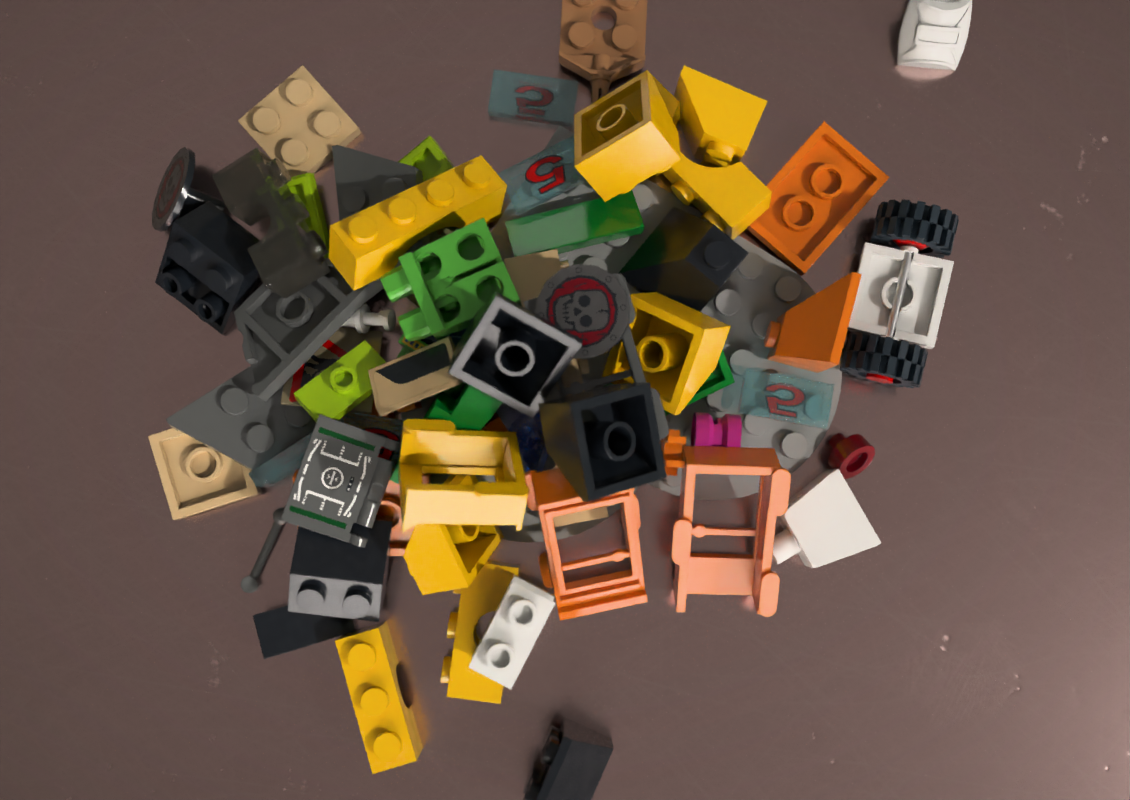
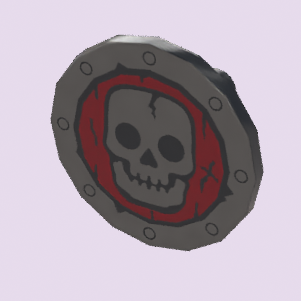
[152,147,226,232]
[535,264,630,360]

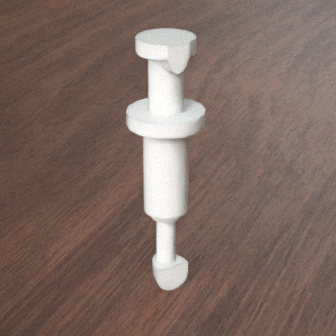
[341,304,396,334]

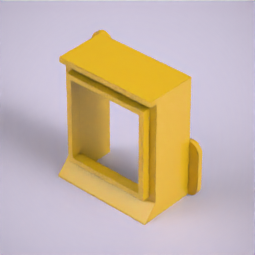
[398,419,529,533]

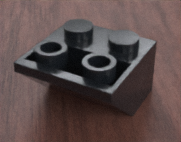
[155,201,277,335]
[523,717,614,800]

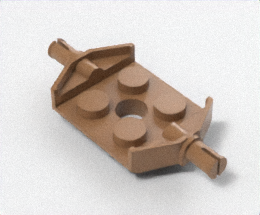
[559,0,647,104]

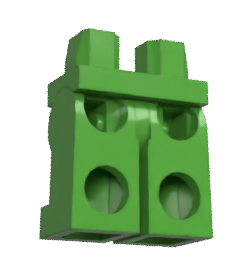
[380,218,522,342]

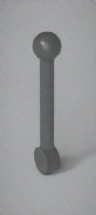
[241,507,287,593]

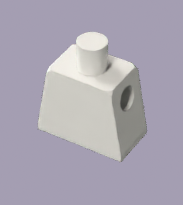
[772,469,881,568]

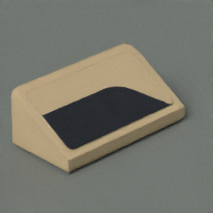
[368,336,464,417]

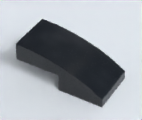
[253,605,357,659]

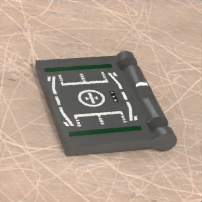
[280,414,401,548]

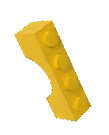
[650,73,772,240]
[329,155,507,291]

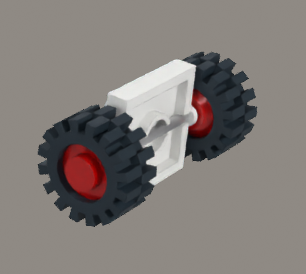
[840,199,959,388]

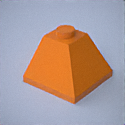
[764,272,862,373]

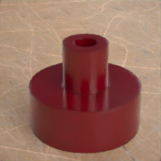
[828,433,875,479]

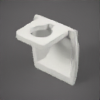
[897,0,972,70]

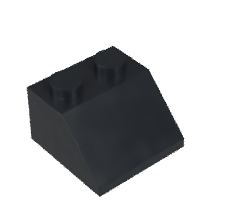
[538,382,667,502]
[288,515,393,622]

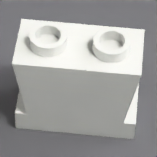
[468,574,555,689]

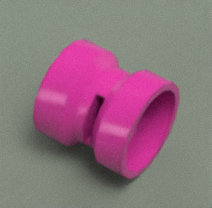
[690,412,742,447]

